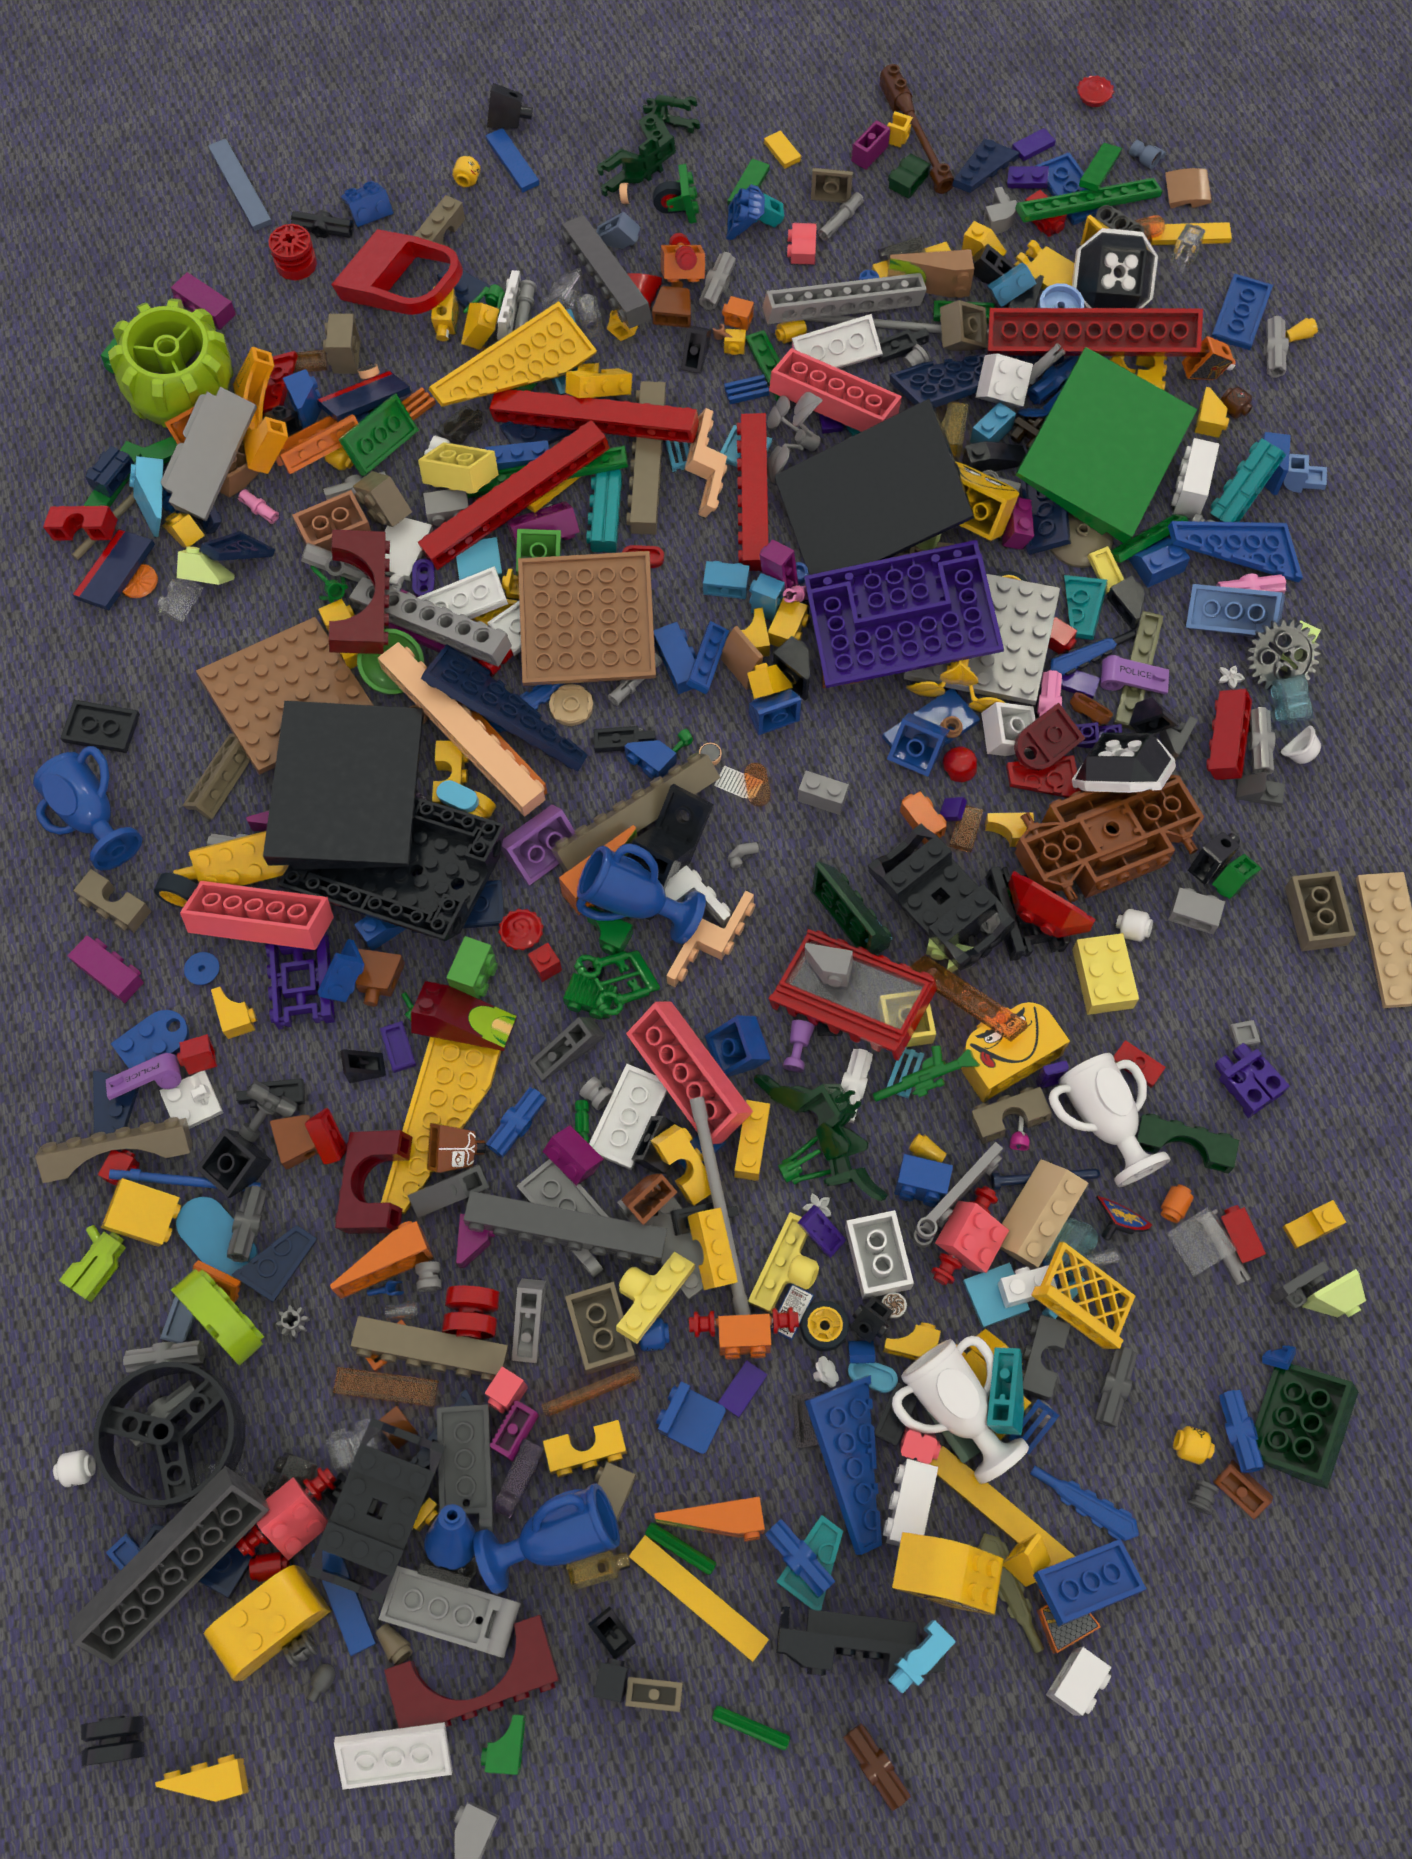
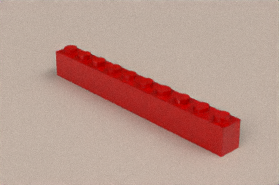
[489,389,699,443]
[418,420,610,570]

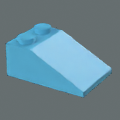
[129,456,163,537]

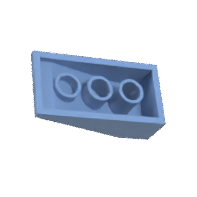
[1186,584,1285,638]

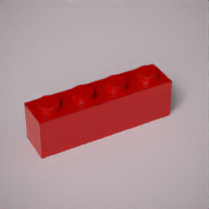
[1207,689,1252,780]

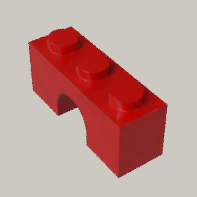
[43,505,118,540]

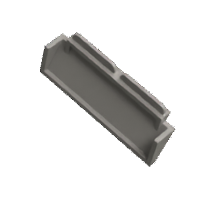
[161,387,257,521]

